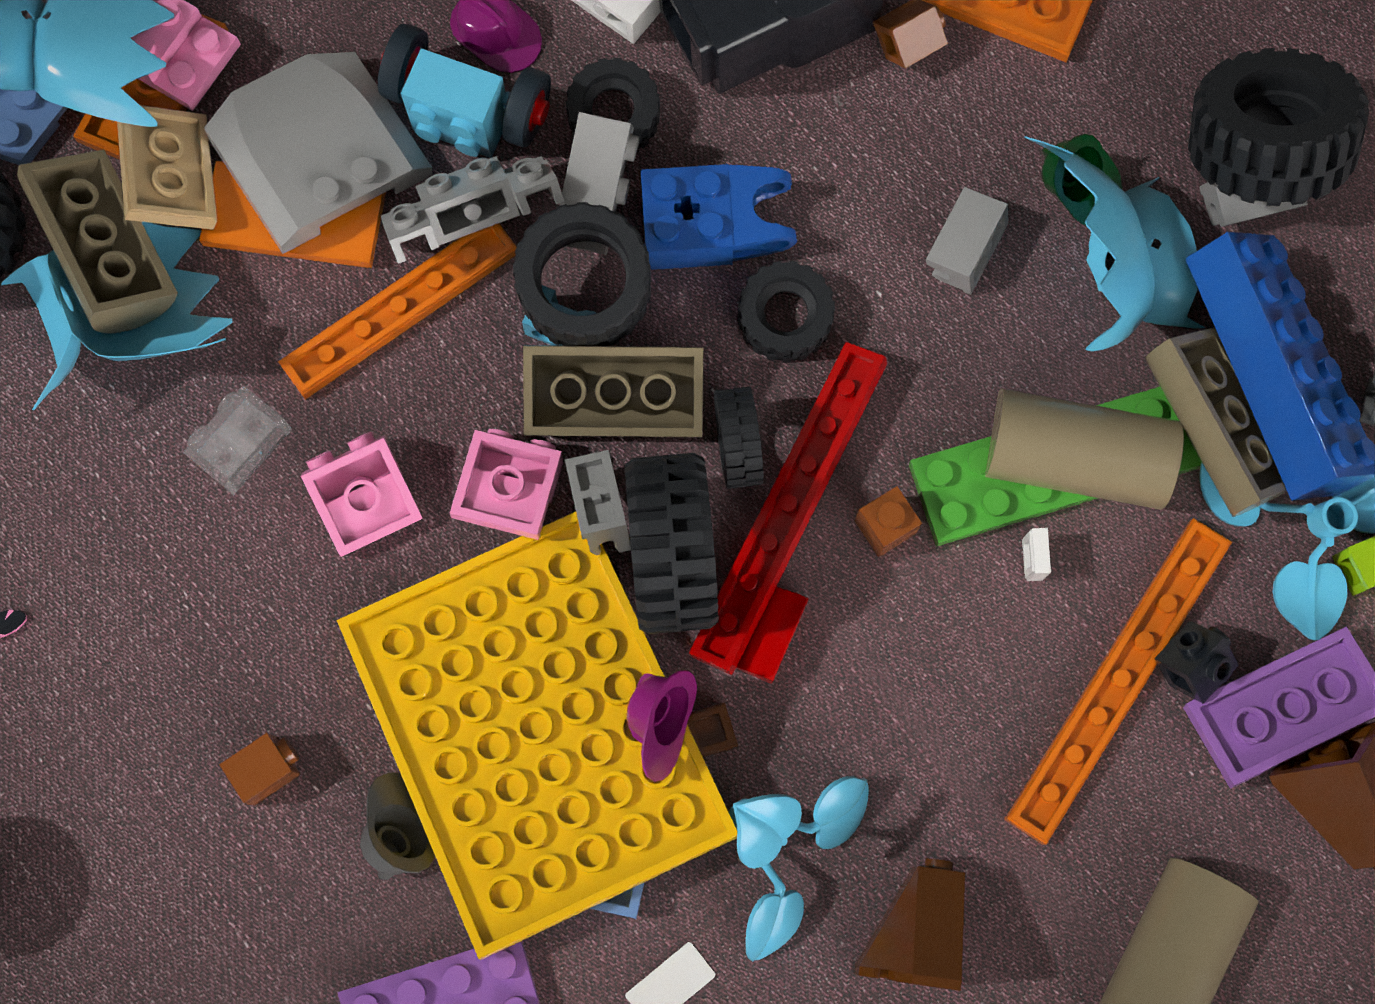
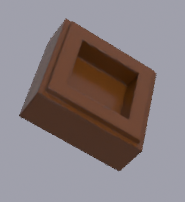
[687,702,738,758]

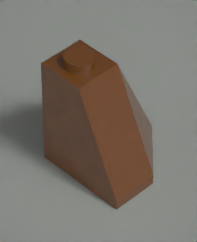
[1269,722,1375,870]
[854,858,965,991]

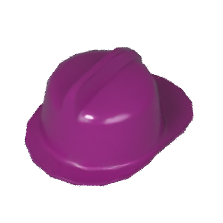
[450,0,542,73]
[627,670,697,782]

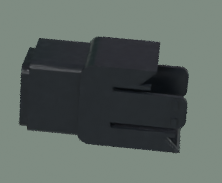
[659,0,883,94]

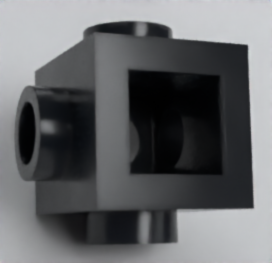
[1154,621,1239,704]

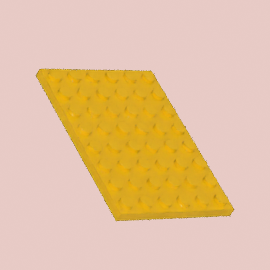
[337,512,737,960]

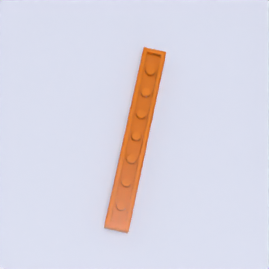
[1004,518,1232,845]

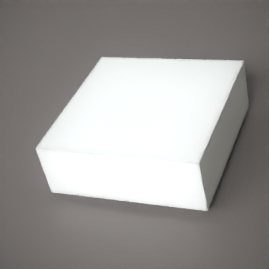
[1022,528,1051,581]

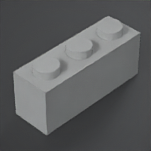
[559,112,639,255]

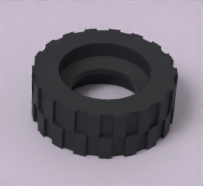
[566,57,660,150]
[738,261,835,363]
[714,386,763,489]

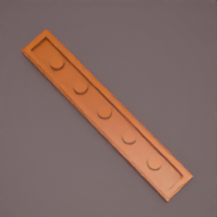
[278,223,517,400]

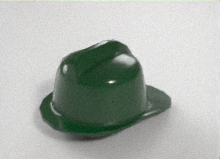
[1042,134,1122,225]

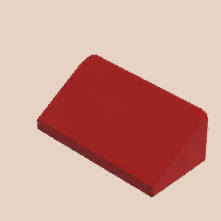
[736,587,809,684]

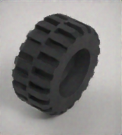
[1188,48,1369,206]
[625,453,719,634]

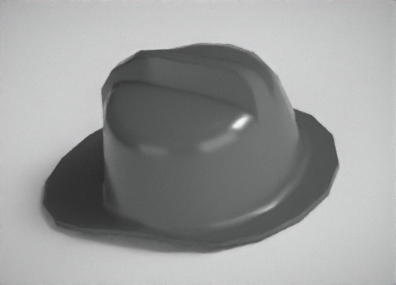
[360,773,434,880]

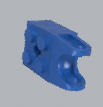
[641,164,797,270]

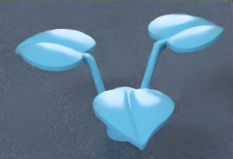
[1200,463,1375,641]
[729,776,869,962]

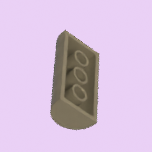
[17,150,178,334]
[1145,327,1287,517]
[523,345,703,437]
[985,388,1184,510]
[1099,858,1259,1004]

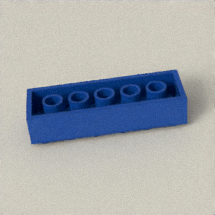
[1185,232,1375,501]

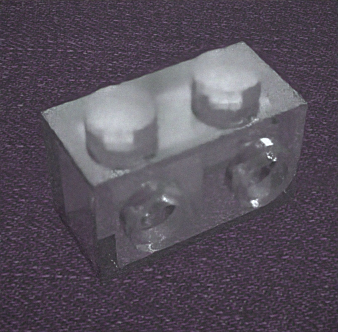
[182,385,292,496]

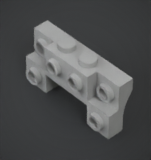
[381,156,564,264]

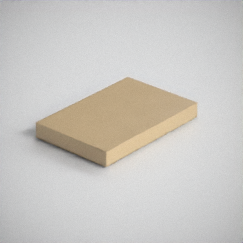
[117,105,217,230]

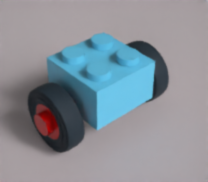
[378,24,551,158]

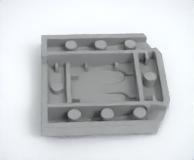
[204,52,433,254]

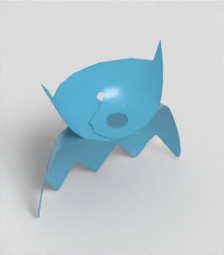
[0,0,174,127]
[1024,136,1205,351]
[2,222,232,410]

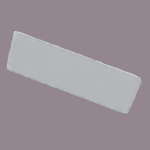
[625,942,715,1004]

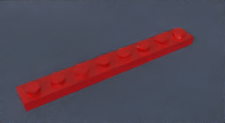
[689,342,888,675]

